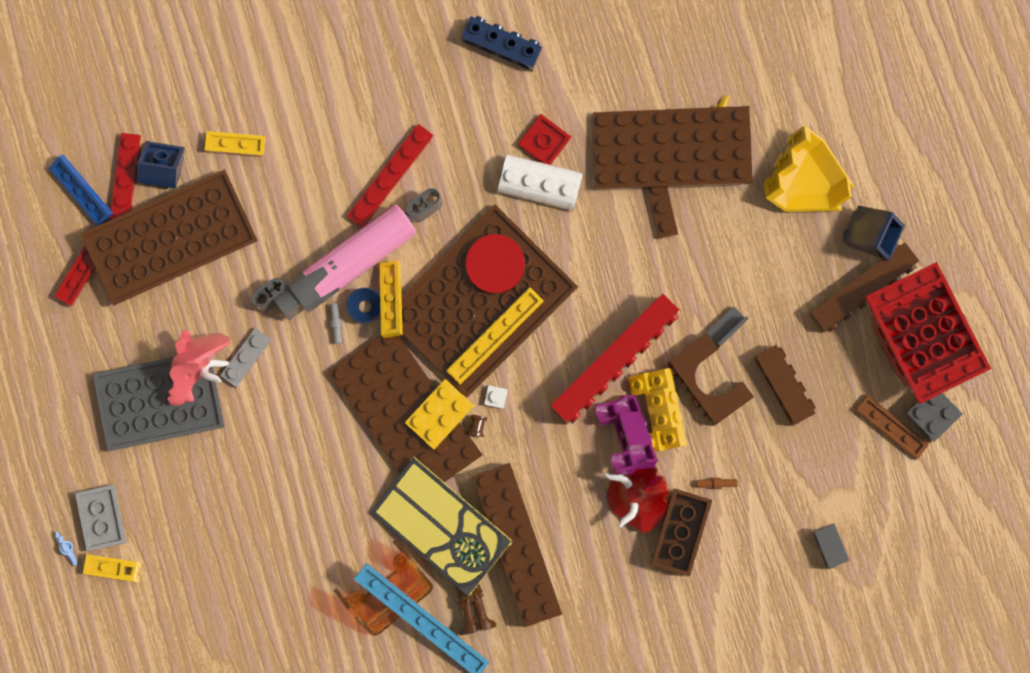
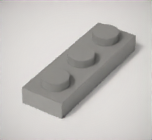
[220,328,272,387]

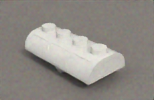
[497,154,583,211]

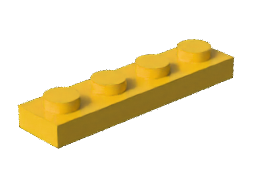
[379,260,403,338]

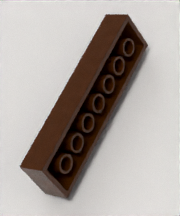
[473,463,562,627]

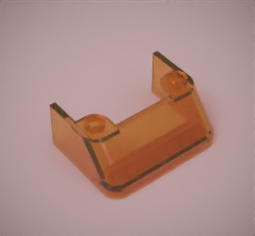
[333,539,433,636]

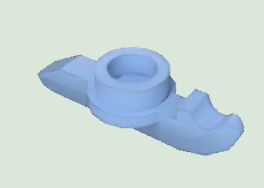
[54,531,77,566]

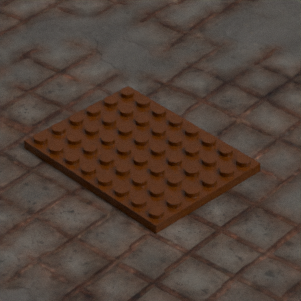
[402,204,578,398]

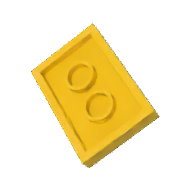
[405,379,474,450]

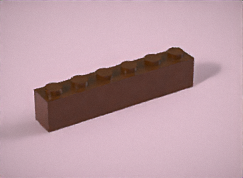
[809,242,919,333]

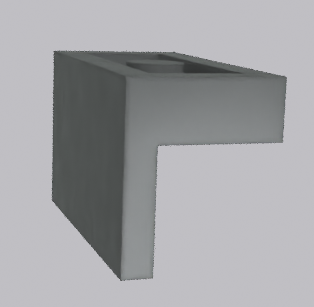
[705,306,749,348]
[812,524,850,569]

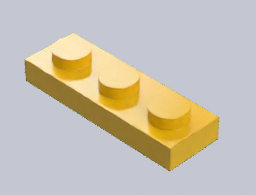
[205,131,266,157]

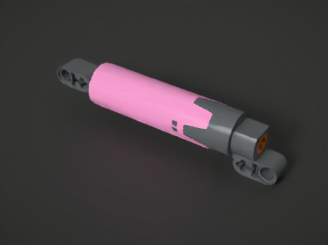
[251,188,443,320]

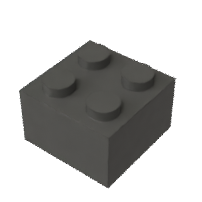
[903,393,963,443]

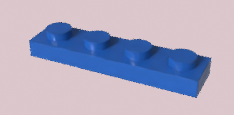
[49,154,113,226]

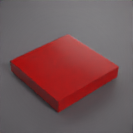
[517,114,572,165]

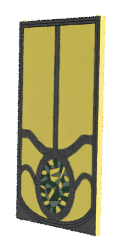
[370,457,512,597]

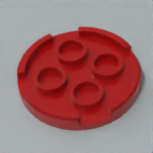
[466,234,525,293]

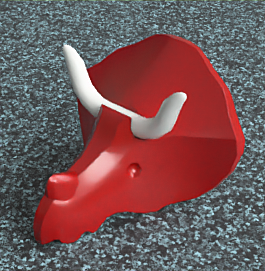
[604,467,669,532]

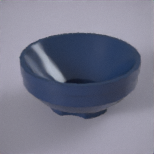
[347,288,381,323]

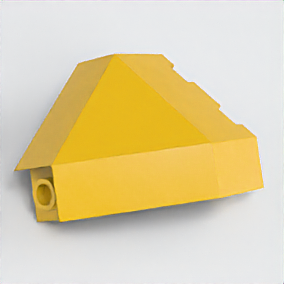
[764,125,855,212]

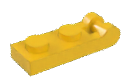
[83,554,142,582]

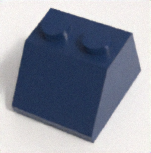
[137,141,185,189]

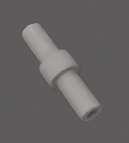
[330,304,342,344]

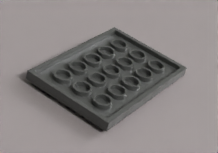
[93,357,225,452]

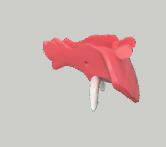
[168,330,230,406]

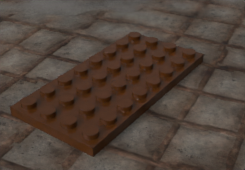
[593,106,753,190]
[80,170,258,306]
[328,335,483,483]

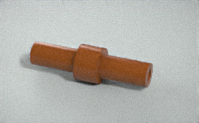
[697,477,738,490]

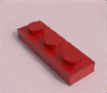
[54,246,96,307]

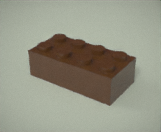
[650,488,712,577]

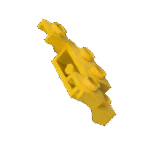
[628,368,687,452]

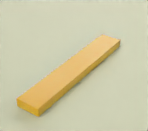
[446,287,544,385]

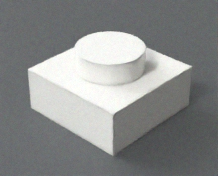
[484,385,508,409]

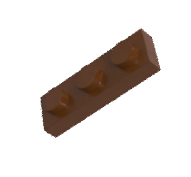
[647,187,678,239]

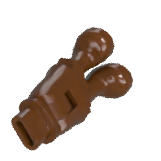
[456,583,497,636]

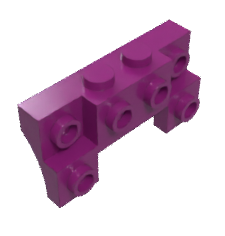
[594,395,658,475]

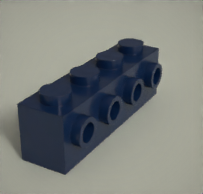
[461,16,542,72]

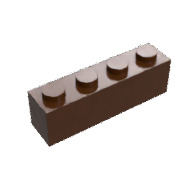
[754,345,816,426]

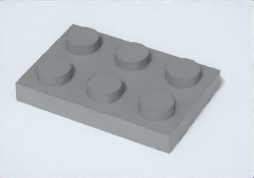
[75,485,127,552]

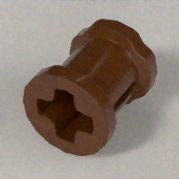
[466,414,487,437]

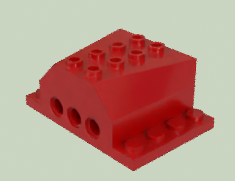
[865,262,991,404]

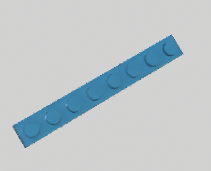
[354,562,490,673]

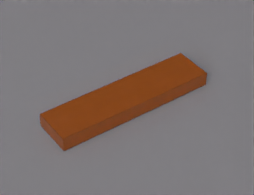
[854,395,929,460]

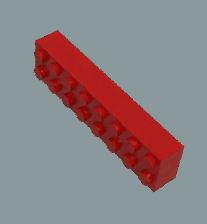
[550,293,680,425]

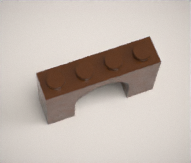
[668,333,754,426]

